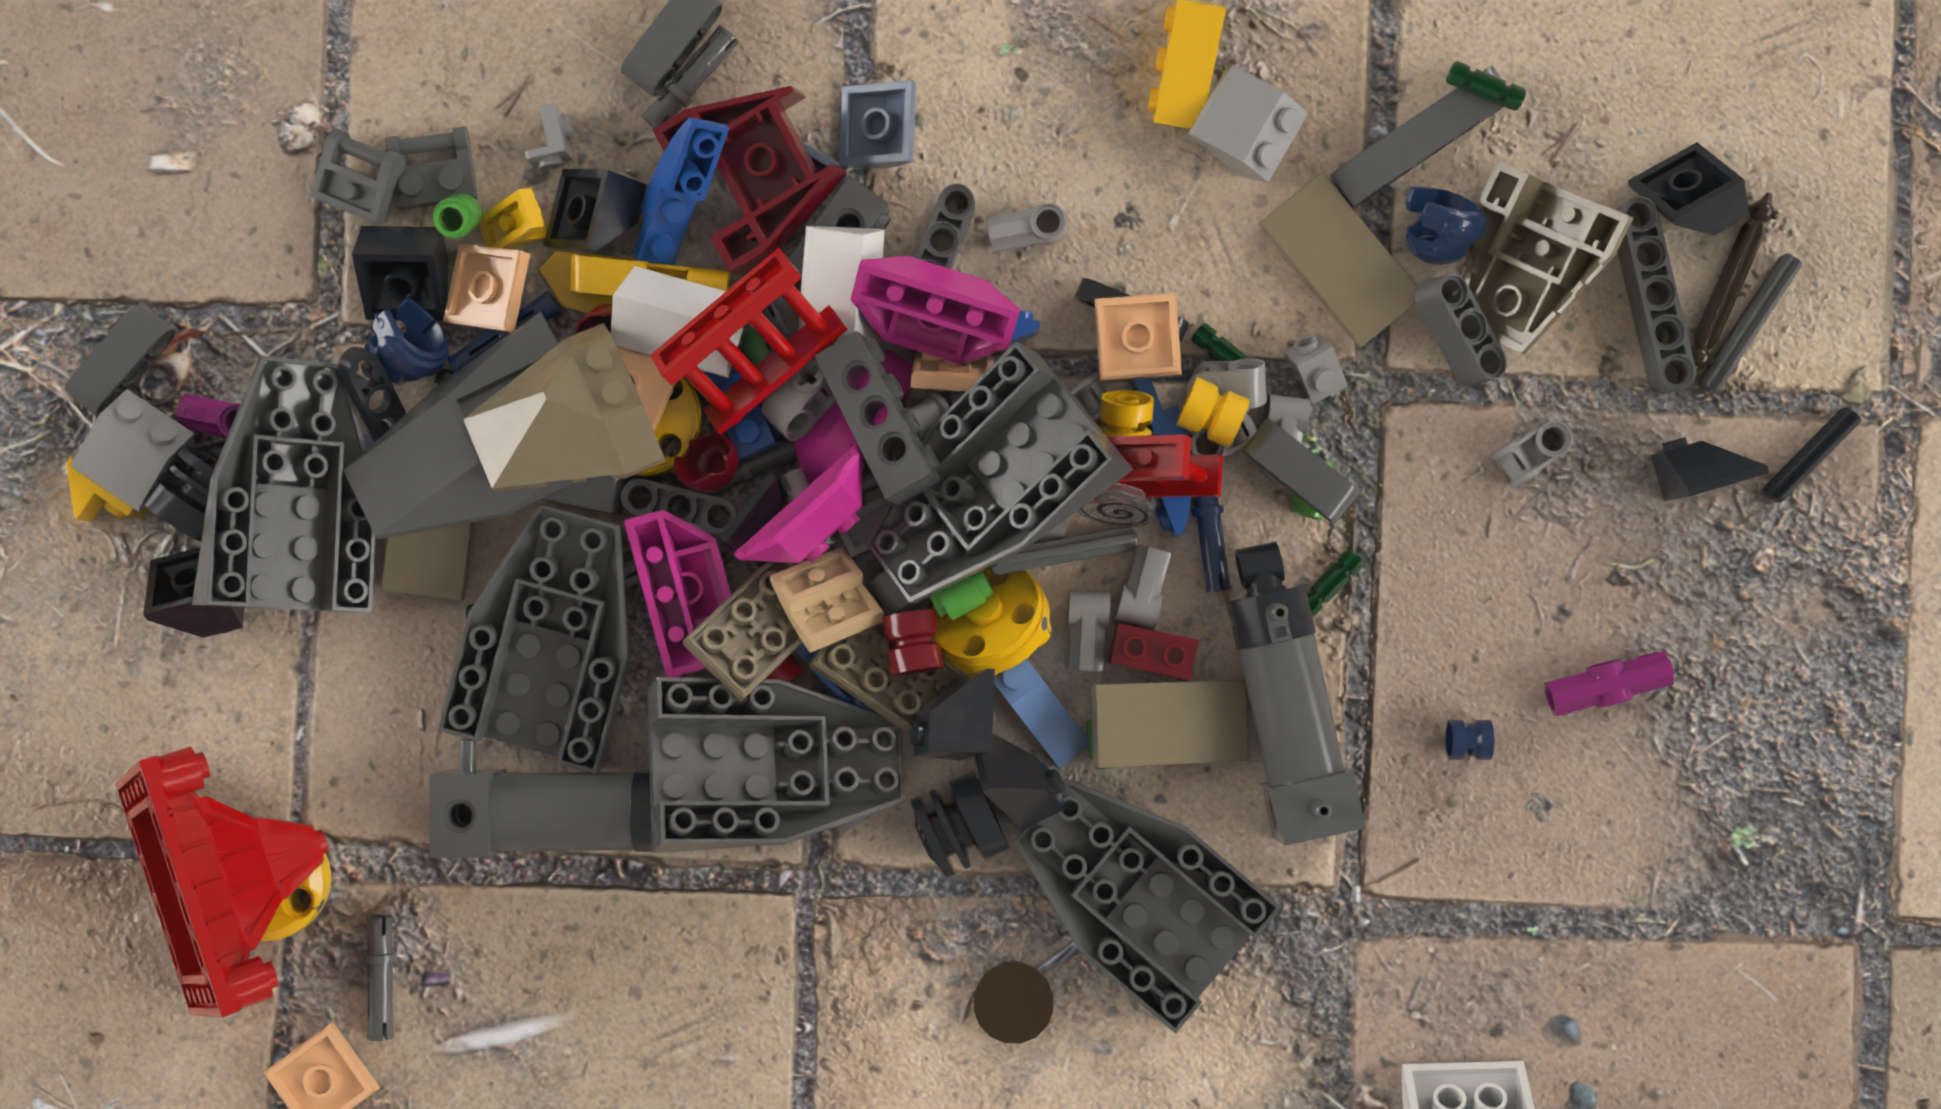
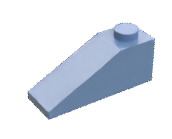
[994,659,1088,768]

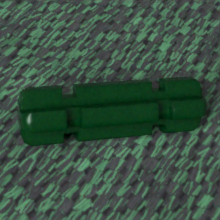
[1446,61,1526,111]
[1191,323,1246,361]
[1307,550,1364,617]

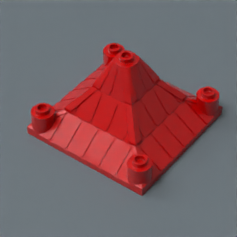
[115,746,329,1017]

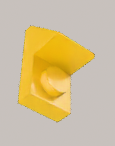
[479,188,547,250]
[66,457,149,522]

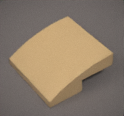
[770,546,883,653]

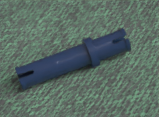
[447,290,562,372]
[1191,497,1232,592]

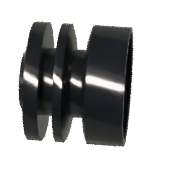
[145,444,219,542]
[910,771,1010,878]

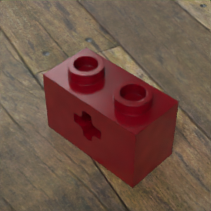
[1107,623,1199,680]

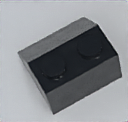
[352,226,448,321]

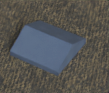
[839,80,916,169]

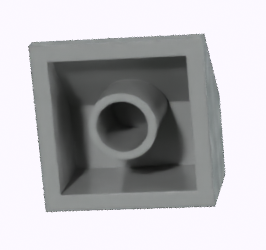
[1188,64,1308,183]
[71,389,194,512]

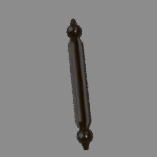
[1691,192,1779,372]

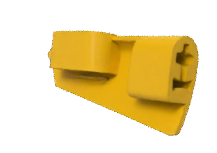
[539,250,731,313]

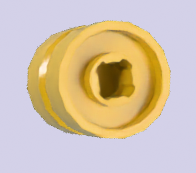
[1175,376,1250,448]
[1100,390,1154,437]

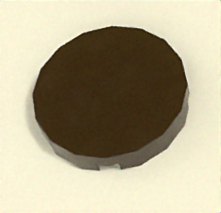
[974,961,1053,1043]

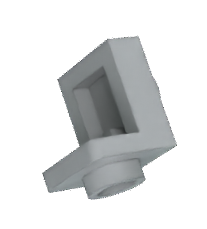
[525,103,574,170]
[1284,334,1348,405]

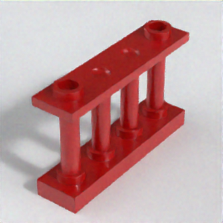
[650,247,848,435]
[1095,435,1223,498]

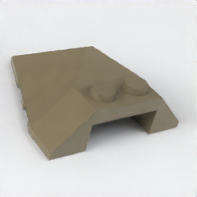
[1465,161,1633,355]
[463,323,666,492]

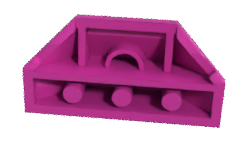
[850,256,1021,365]
[794,350,913,485]
[734,443,865,564]
[624,510,732,677]

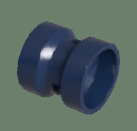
[1445,719,1495,760]

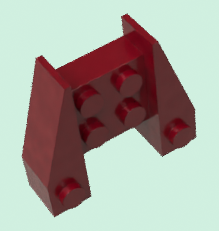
[652,86,847,275]

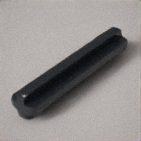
[1763,407,1861,503]

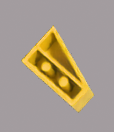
[1147,0,1226,129]

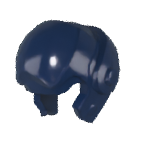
[1405,187,1487,265]
[364,298,449,385]

